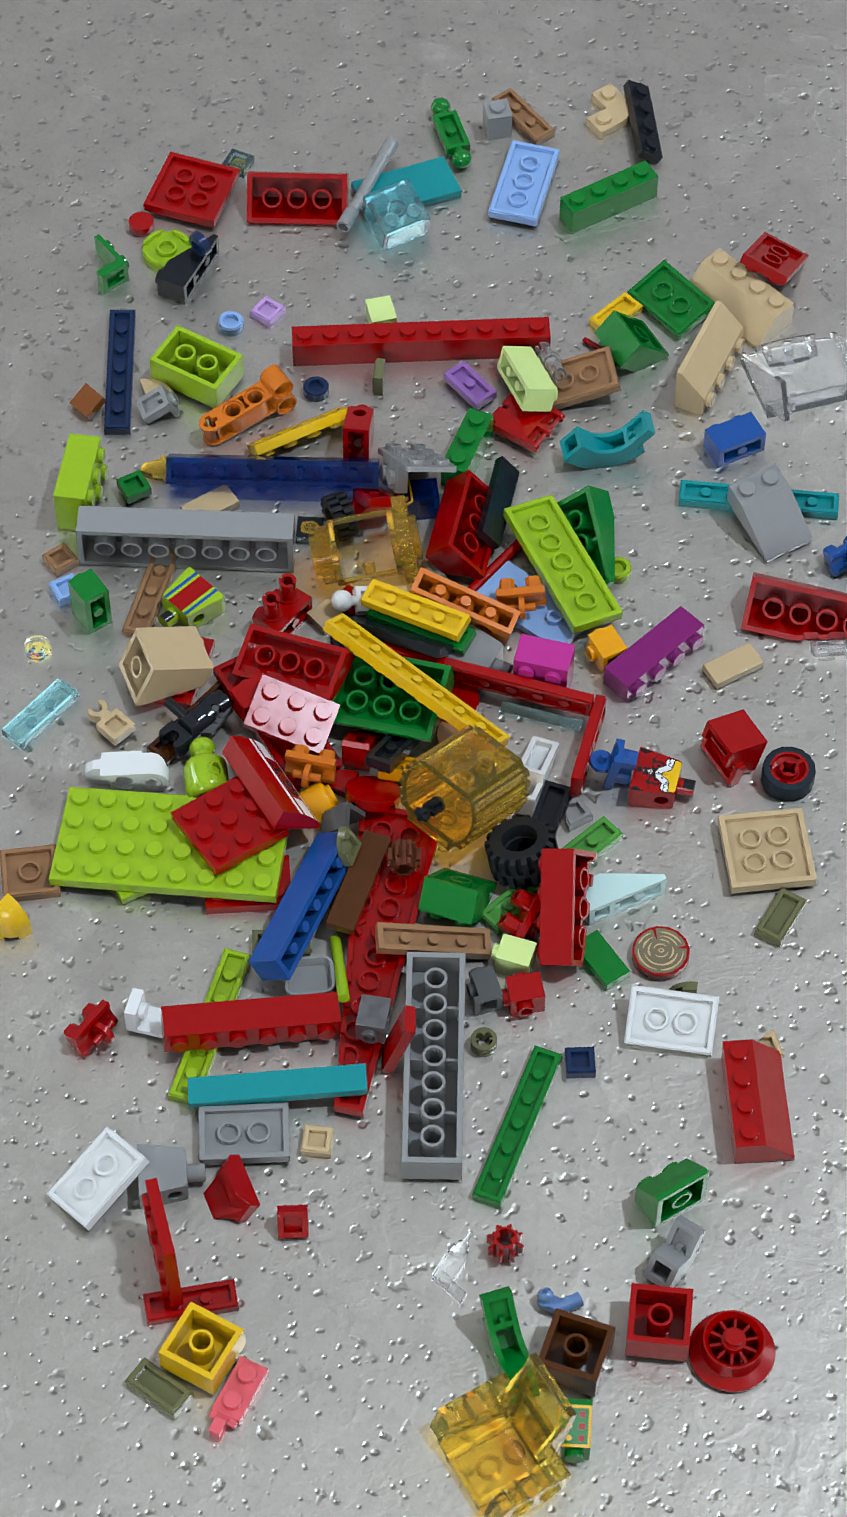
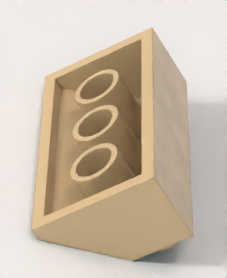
[690,248,794,351]
[674,300,745,416]

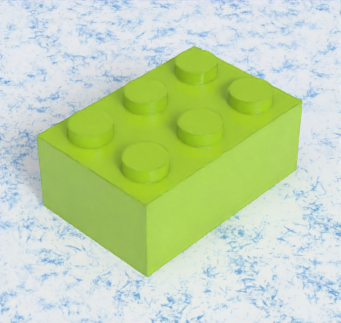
[149,325,245,408]
[53,433,108,531]

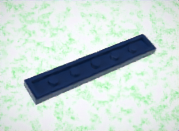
[104,310,136,435]

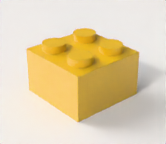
[158,1302,246,1395]

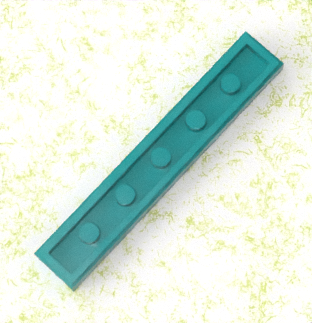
[678,480,839,520]
[188,1063,368,1109]

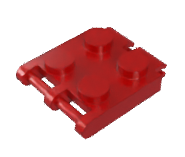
[492,393,566,453]

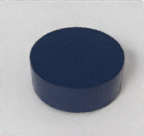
[189,231,212,257]
[303,376,329,402]

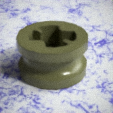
[471,1027,497,1057]

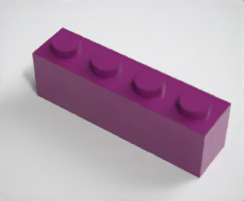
[603,606,704,703]

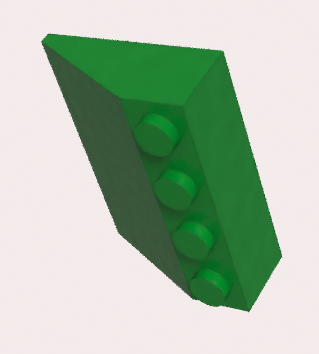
[332,647,455,743]

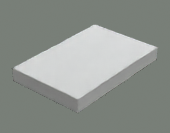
[624,985,719,1056]
[46,1126,149,1231]

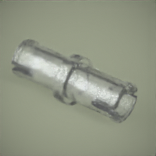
[535,342,568,383]

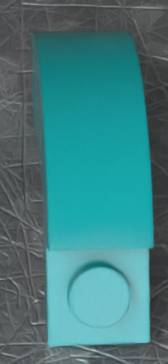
[559,410,656,469]

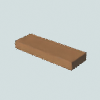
[492,88,555,145]

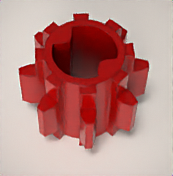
[487,1224,524,1263]

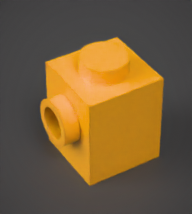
[585,625,628,674]

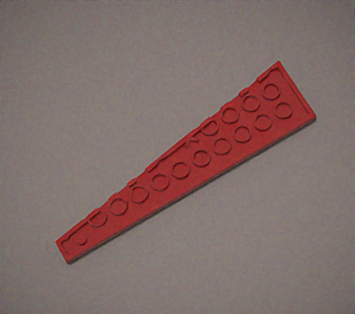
[334,807,444,1117]

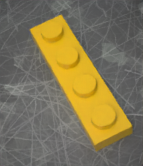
[247,406,347,458]
[360,579,471,642]

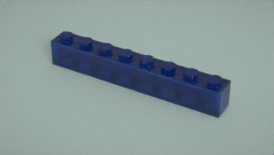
[166,453,380,489]

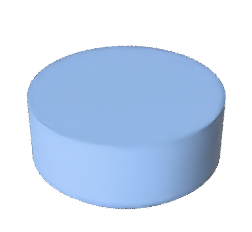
[218,311,244,336]

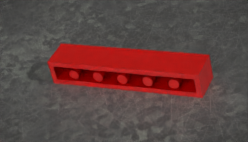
[161,992,342,1053]

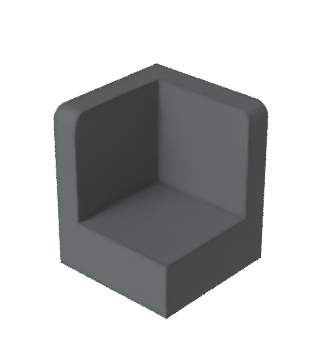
[321,801,366,833]

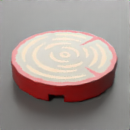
[632,926,690,981]

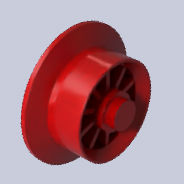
[688,1310,775,1392]

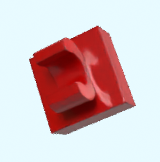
[277,1204,309,1238]

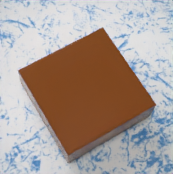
[69,383,107,420]

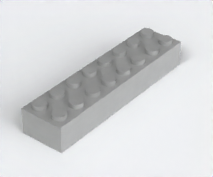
[76,506,296,573]
[401,952,465,1180]

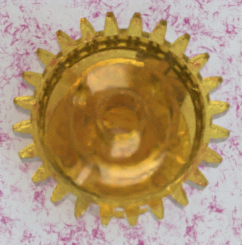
[308,495,424,587]

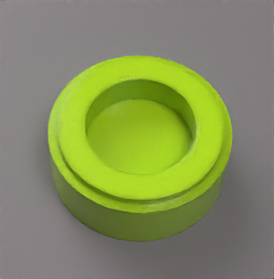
[615,557,632,584]

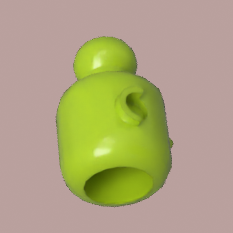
[183,737,230,798]

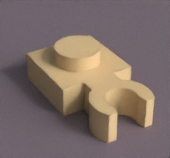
[87,699,136,746]

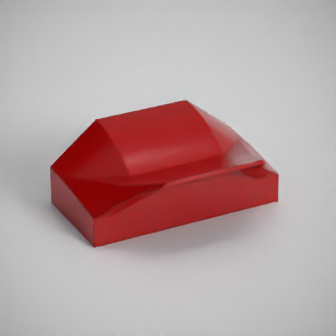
[351,486,395,517]
[203,1154,260,1222]

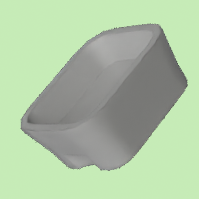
[284,955,335,996]

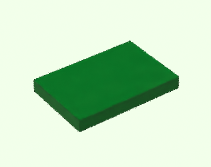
[627,260,715,340]

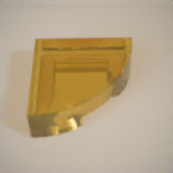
[140,456,174,482]

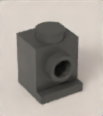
[466,966,503,1016]

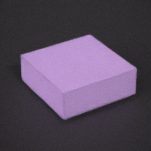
[250,296,286,328]

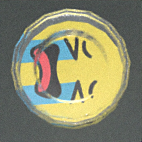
[24,635,52,662]

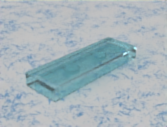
[1,678,80,750]

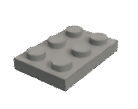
[199,1103,290,1165]

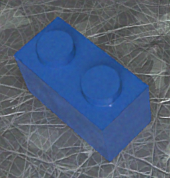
[703,412,766,468]

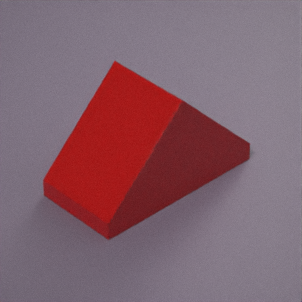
[341,730,378,772]

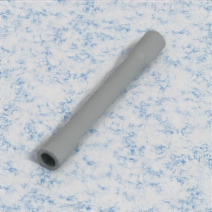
[336,137,399,233]

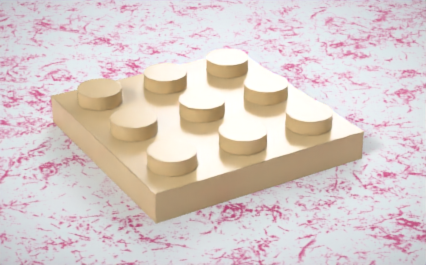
[718,808,817,894]

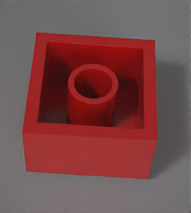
[625,1283,694,1362]

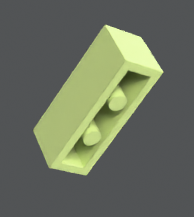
[497,346,558,411]

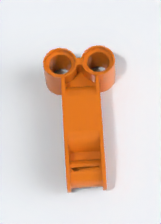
[199,365,297,446]

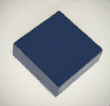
[564,1047,596,1079]

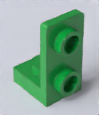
[94,234,129,294]

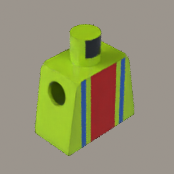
[158,566,226,628]

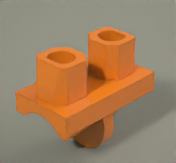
[496,575,547,620]
[284,744,336,788]

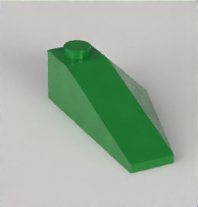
[557,485,615,586]

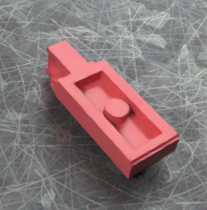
[208,1356,269,1442]

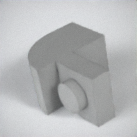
[643,1214,706,1287]

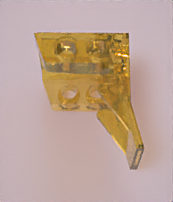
[430,1352,577,1517]

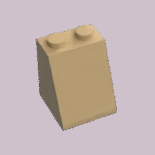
[118,626,213,706]

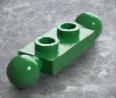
[431,97,472,169]

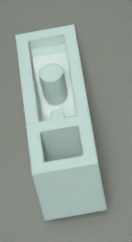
[585,873,667,925]

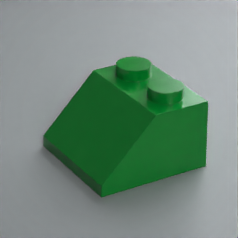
[594,310,669,372]
[418,868,497,927]
[635,1158,709,1228]

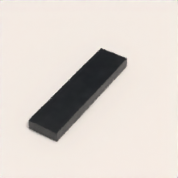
[476,456,520,550]
[349,616,453,658]

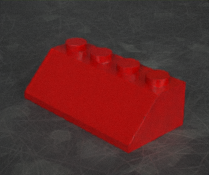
[247,171,349,225]
[425,470,492,579]
[721,1039,795,1164]

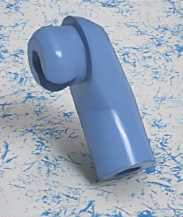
[537,1287,584,1314]

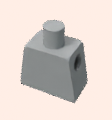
[446,624,513,673]
[137,1144,206,1209]

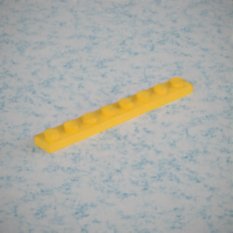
[323,613,511,754]

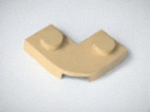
[586,83,629,139]

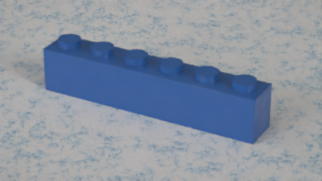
[248,832,349,981]

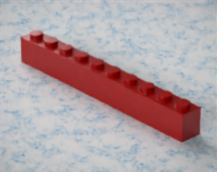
[292,317,551,366]

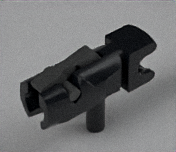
[159,689,233,758]

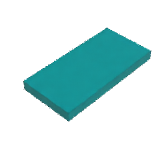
[351,156,462,222]

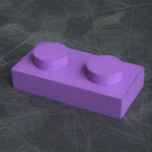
[444,360,497,410]

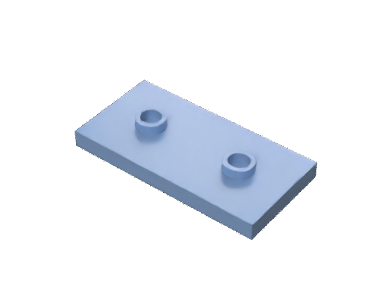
[488,140,560,227]
[476,561,582,644]

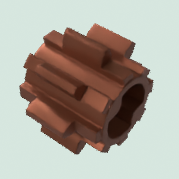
[387,839,421,876]

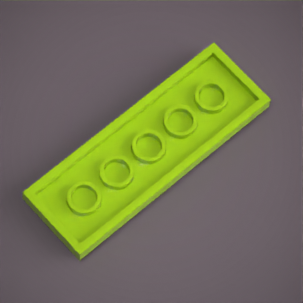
[503,494,623,634]

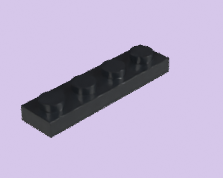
[623,80,663,164]

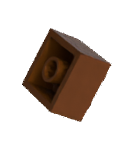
[536,1308,616,1397]

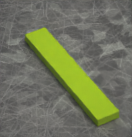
[168,948,251,1105]

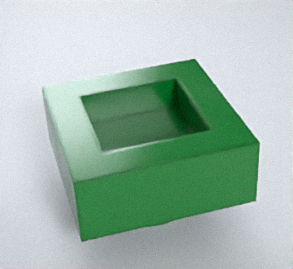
[116,470,152,504]

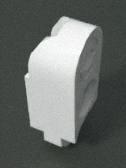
[84,751,170,792]

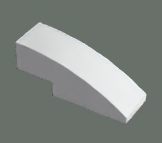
[506,736,559,817]

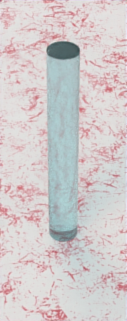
[500,701,583,732]

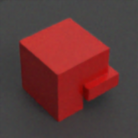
[700,709,768,786]

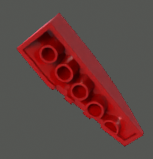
[741,572,847,641]

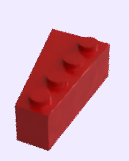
[536,848,597,966]

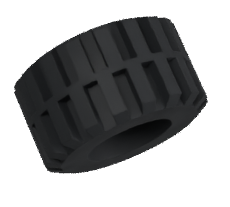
[484,815,559,890]

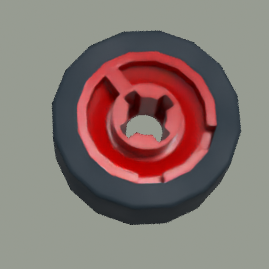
[761,747,816,801]

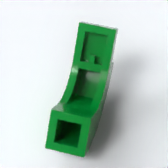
[479,1286,543,1403]

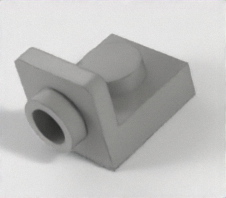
[136,385,181,424]

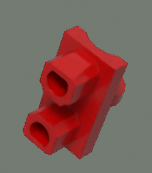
[497,889,540,939]
[64,999,118,1058]

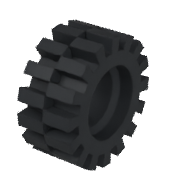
[320,490,360,542]

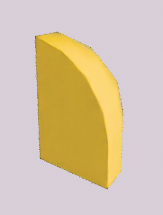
[0,893,32,940]

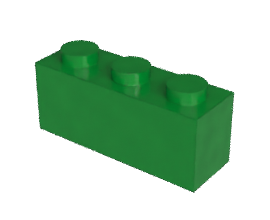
[441,408,494,486]

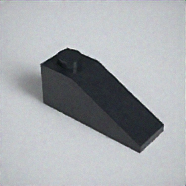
[155,234,219,304]

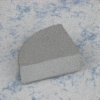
[565,796,593,832]

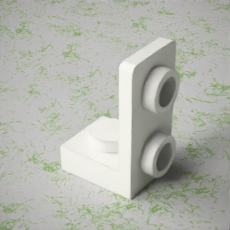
[124,988,163,1038]

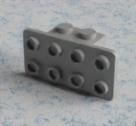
[378,443,457,493]

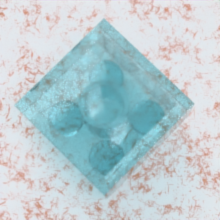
[361,178,431,251]

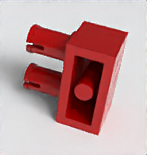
[252,573,312,634]

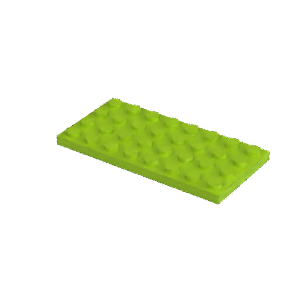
[49,787,288,903]

